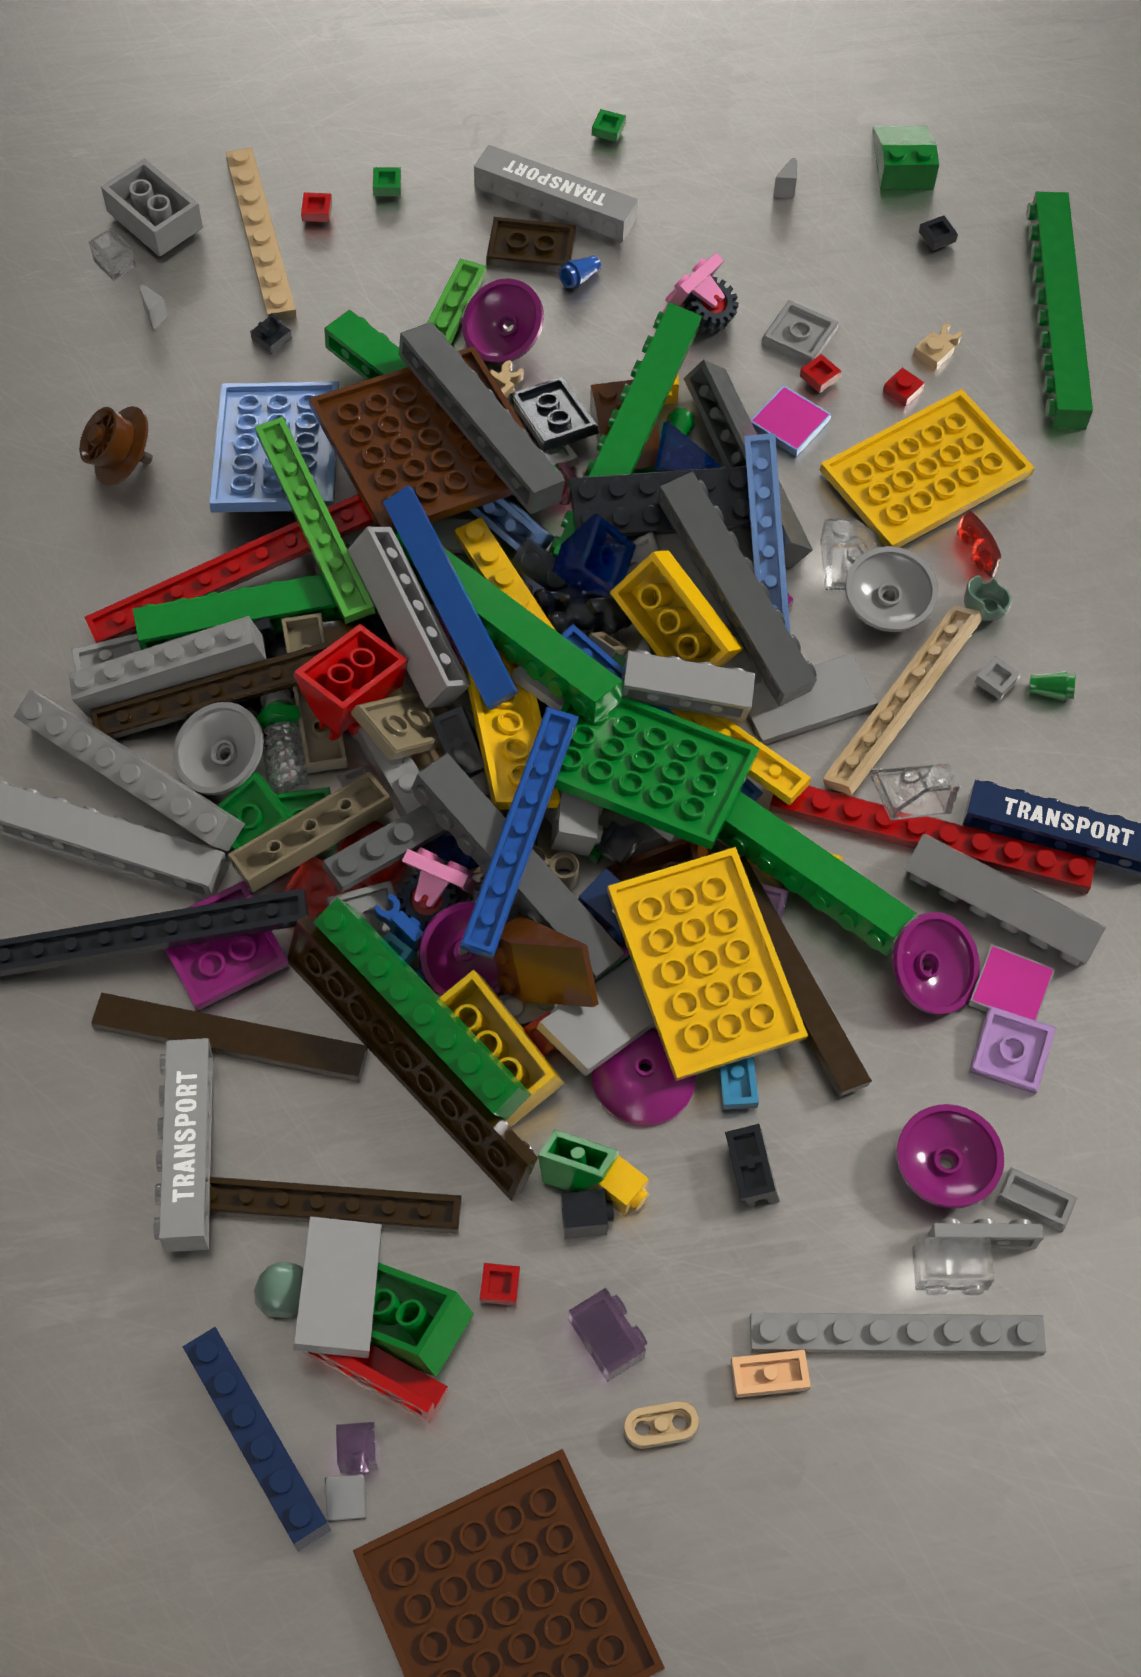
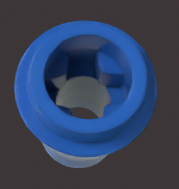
[559,255,601,288]

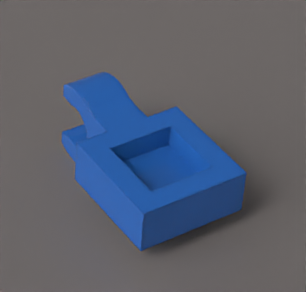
[374,894,424,952]

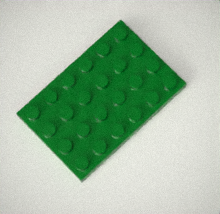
[554,695,759,850]

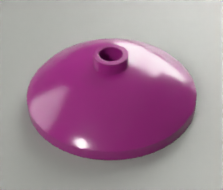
[462,278,544,364]
[419,902,510,996]
[893,912,980,1014]
[592,1028,696,1127]
[896,1104,1004,1209]

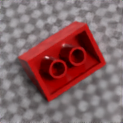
[294,624,408,734]

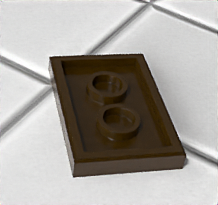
[486,217,576,273]

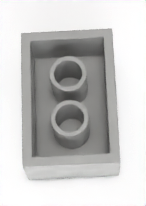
[101,159,203,257]

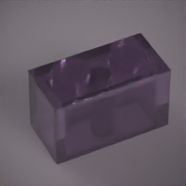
[568,1288,647,1382]

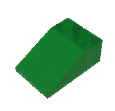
[872,126,939,190]
[370,1262,474,1377]

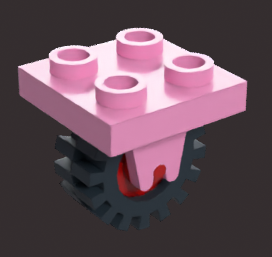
[662,253,739,334]
[397,848,480,930]

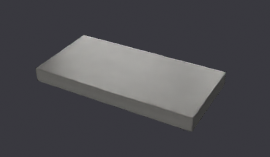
[747,653,878,745]
[537,960,655,1076]
[293,1216,382,1358]

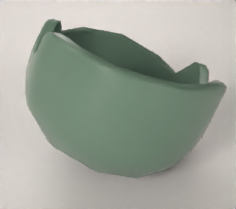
[964,575,1012,621]
[254,1262,303,1318]

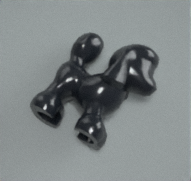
[533,581,633,636]

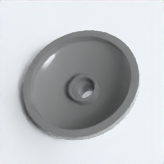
[845,546,938,632]
[173,702,264,795]

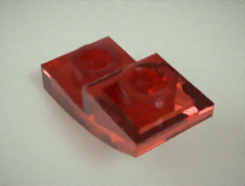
[956,510,1002,578]

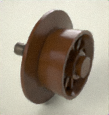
[79,406,153,486]

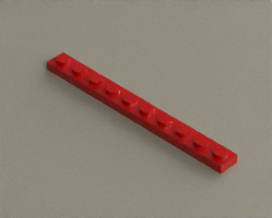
[84,494,374,643]
[769,786,1096,894]

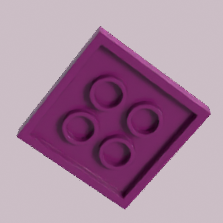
[164,881,289,1011]

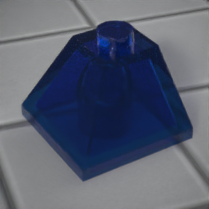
[655,421,722,472]
[552,514,636,597]

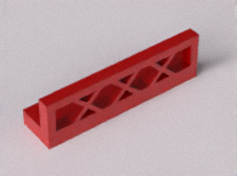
[303,1344,448,1423]

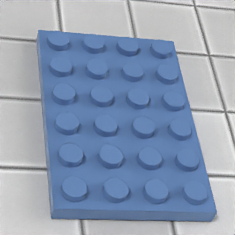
[209,381,339,513]

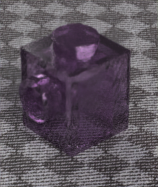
[336,1422,378,1476]

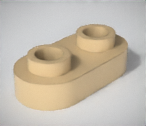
[624,1401,699,1449]

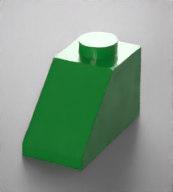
[538,1129,619,1192]

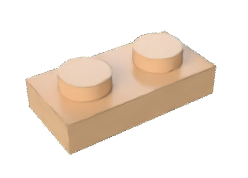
[730,1350,811,1398]

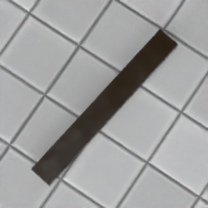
[90,640,335,739]
[740,856,872,1097]
[91,992,368,1081]
[209,1177,462,1234]

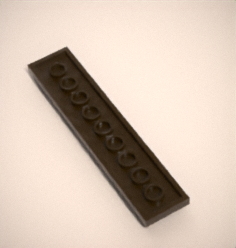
[287,915,538,1201]

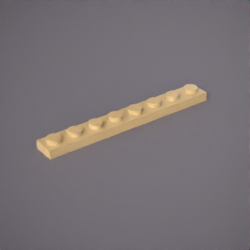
[225,147,297,320]
[822,605,982,795]

